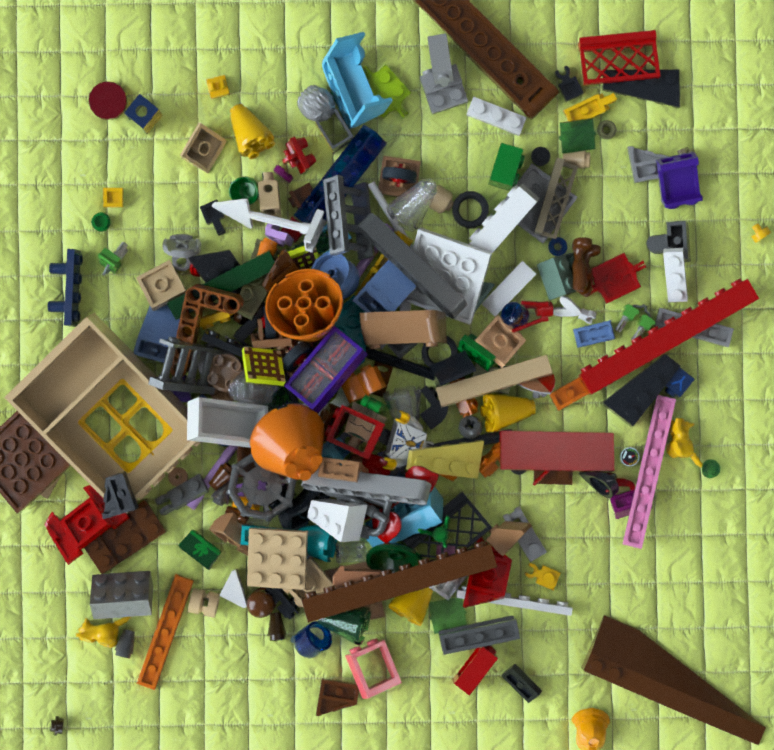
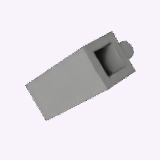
[427,33,454,87]

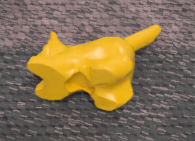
[666,418,703,467]
[76,617,131,648]

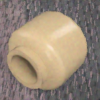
[424,185,454,214]

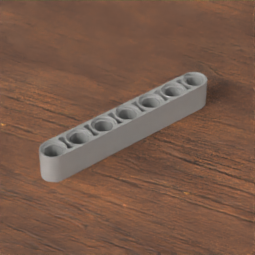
[301,467,431,505]

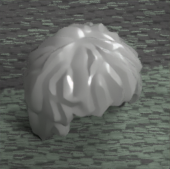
[297,85,335,122]

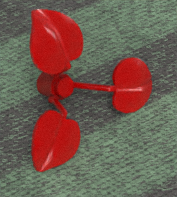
[362,454,439,543]

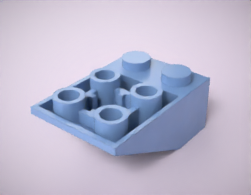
[352,260,416,312]
[133,304,180,363]

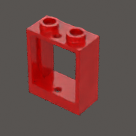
[325,405,385,460]
[453,645,498,696]

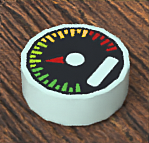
[620,447,640,466]

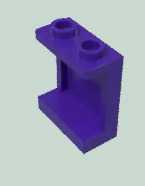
[656,152,703,209]

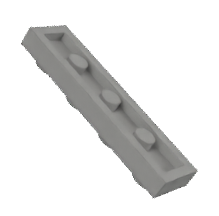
[654,308,734,347]

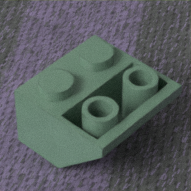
[537,252,577,300]

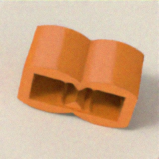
[341,364,387,404]

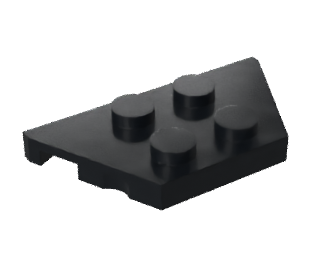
[188,250,243,318]

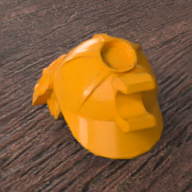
[571,708,610,750]

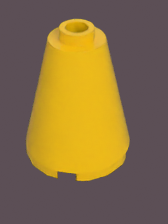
[389,587,433,626]

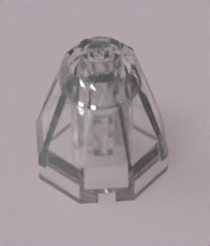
[228,370,277,405]

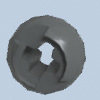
[458,415,483,440]

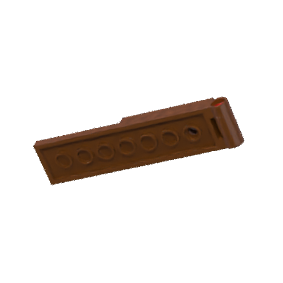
[413,0,559,120]

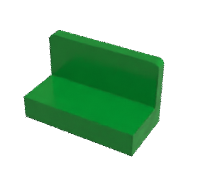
[457,333,496,371]

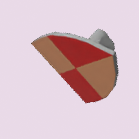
[518,374,555,398]

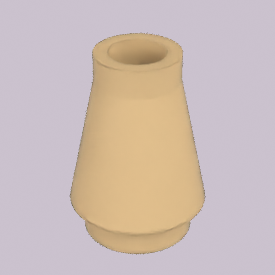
[563,150,590,169]

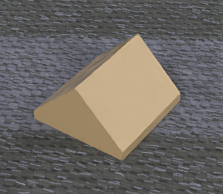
[180,122,227,173]

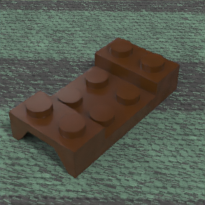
[84,499,167,574]

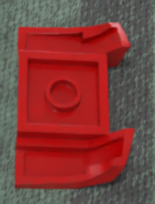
[45,485,130,565]

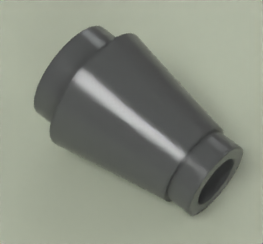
[115,629,135,659]

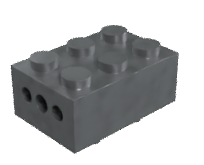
[90,571,153,619]

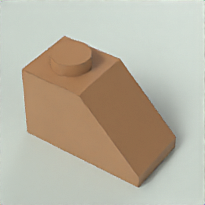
[487,521,532,556]

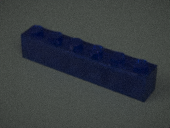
[294,125,387,224]

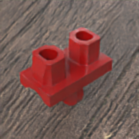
[282,137,316,175]

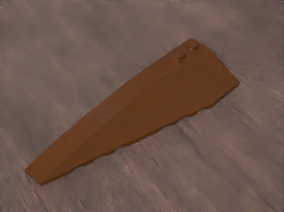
[581,615,766,745]

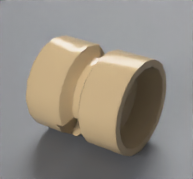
[188,588,220,618]

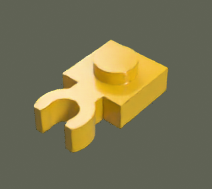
[524,563,561,591]

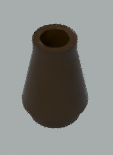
[268,612,287,641]

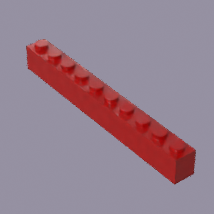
[578,278,759,395]

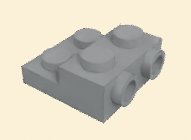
[420,64,468,115]

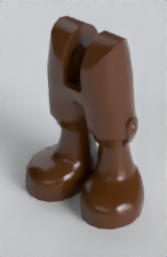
[572,237,601,297]

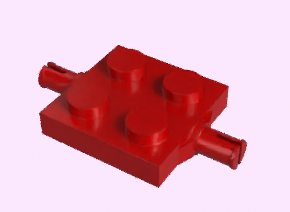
[591,253,646,304]

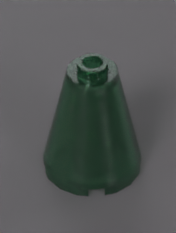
[318,607,371,646]

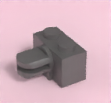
[647,220,691,262]

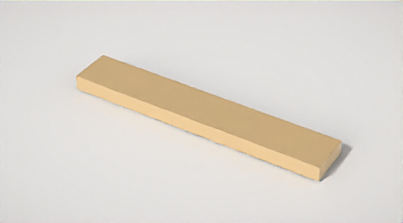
[436,355,553,408]

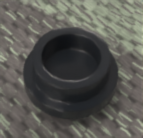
[531,147,550,166]

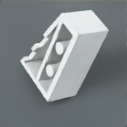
[307,499,367,542]

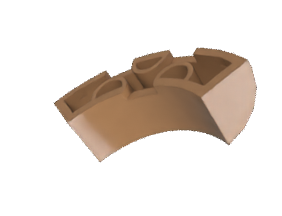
[209,513,249,556]

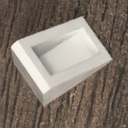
[219,569,247,608]

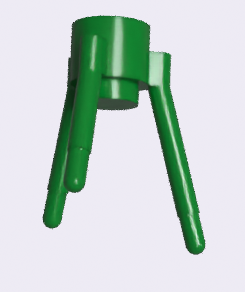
[418,516,449,548]

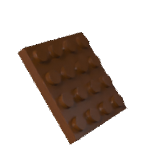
[0,411,71,514]

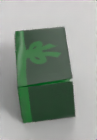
[178,530,222,570]

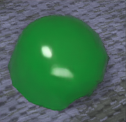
[229,176,259,205]

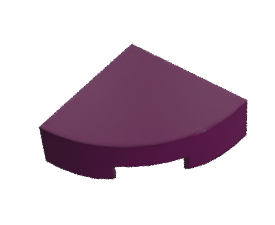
[273,165,294,184]

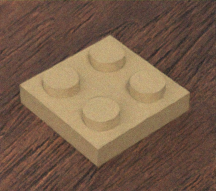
[136,260,186,311]

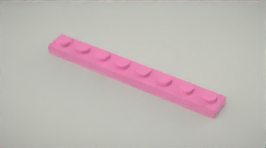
[622,395,676,549]

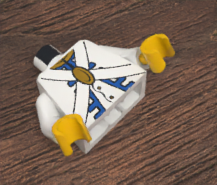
[383,410,434,471]

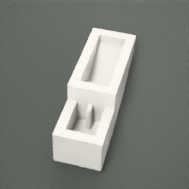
[482,261,536,317]

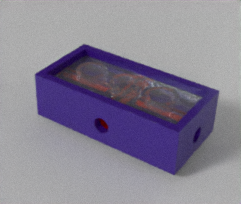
[284,326,368,414]

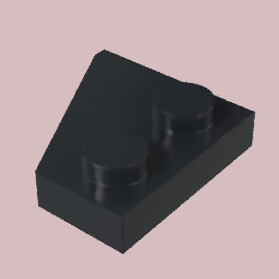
[102,471,139,519]

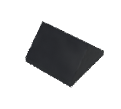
[430,351,476,387]

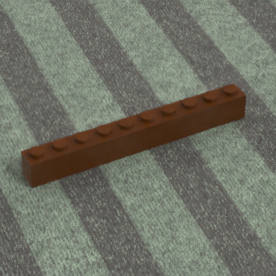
[302,541,497,623]

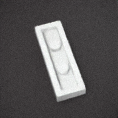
[466,96,527,136]
[663,248,688,302]

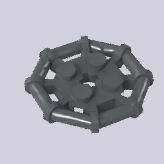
[226,453,298,522]

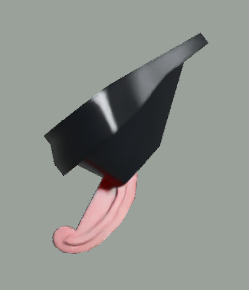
[579,471,635,498]

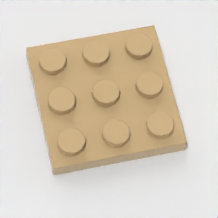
[247,527,308,590]

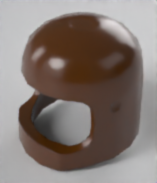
[247,587,277,618]

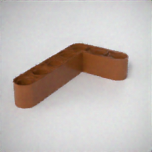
[170,284,244,377]

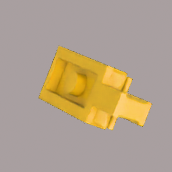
[563,93,617,128]

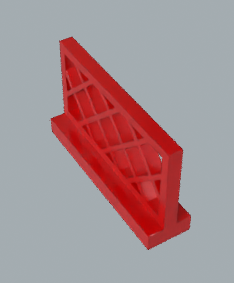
[578,30,660,85]

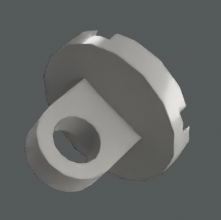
[163,234,201,271]

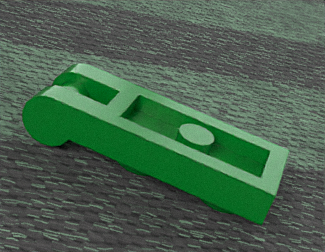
[361,394,389,414]

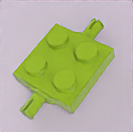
[363,64,412,119]

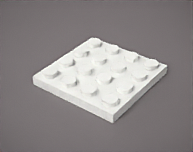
[404,227,492,325]

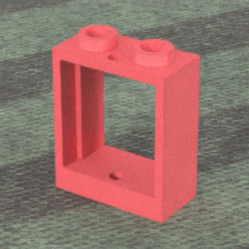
[345,638,402,699]

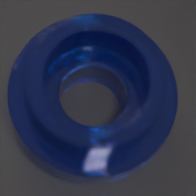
[548,237,567,256]

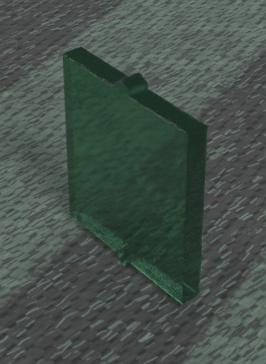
[559,118,596,153]
[429,597,467,634]

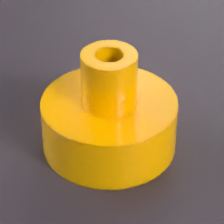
[751,223,771,243]

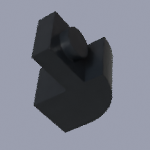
[420,385,448,430]

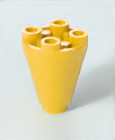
[230,104,275,160]
[480,393,536,432]

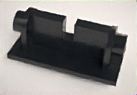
[264,588,300,620]

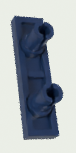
[48,249,83,327]

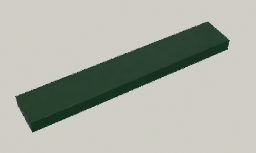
[167,250,275,320]

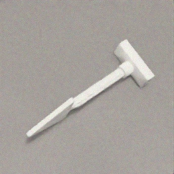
[212,199,326,253]

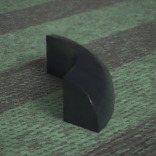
[278,466,330,530]

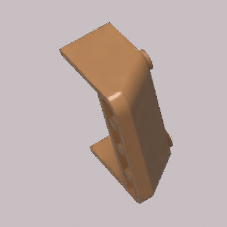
[360,310,447,349]

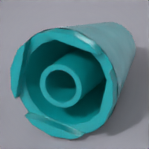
[298,525,338,562]

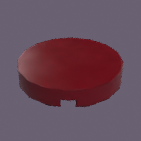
[89,81,127,120]

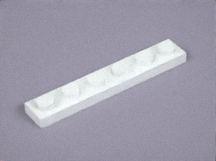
[456,586,573,616]

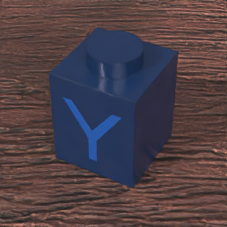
[665,368,695,398]

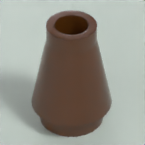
[209,462,232,491]

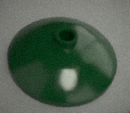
[366,543,423,571]

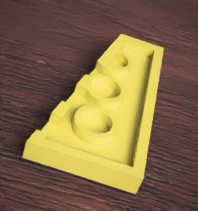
[406,440,484,479]

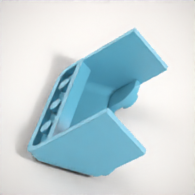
[322,32,393,129]

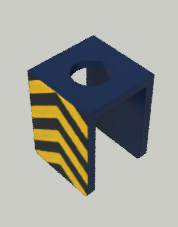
[124,94,163,134]

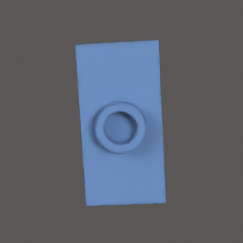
[573,320,615,348]

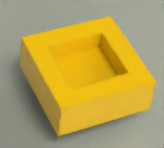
[103,188,124,208]

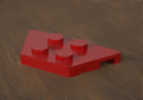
[463,537,512,608]

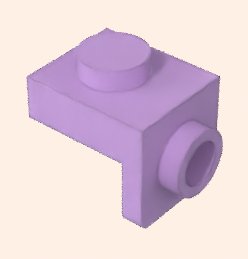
[265,223,294,247]

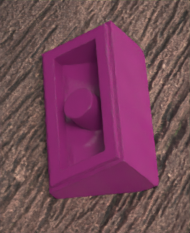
[609,490,652,519]

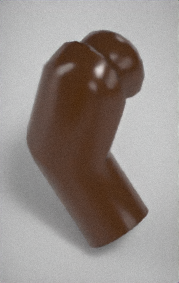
[225,506,250,524]

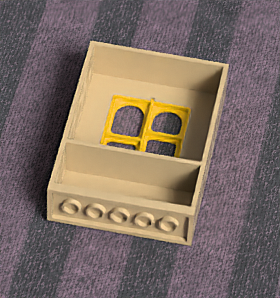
[4,313,201,515]

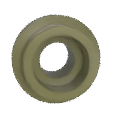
[597,120,616,140]

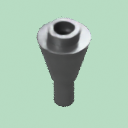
[211,482,230,507]

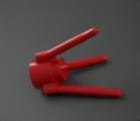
[509,301,553,333]

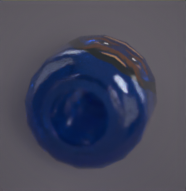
[501,302,530,329]

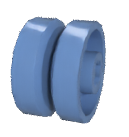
[311,252,360,299]

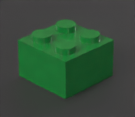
[488,143,525,191]

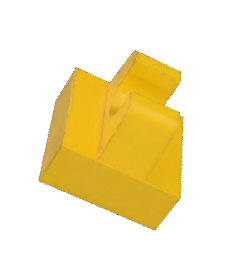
[206,75,230,99]

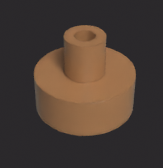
[168,467,188,486]

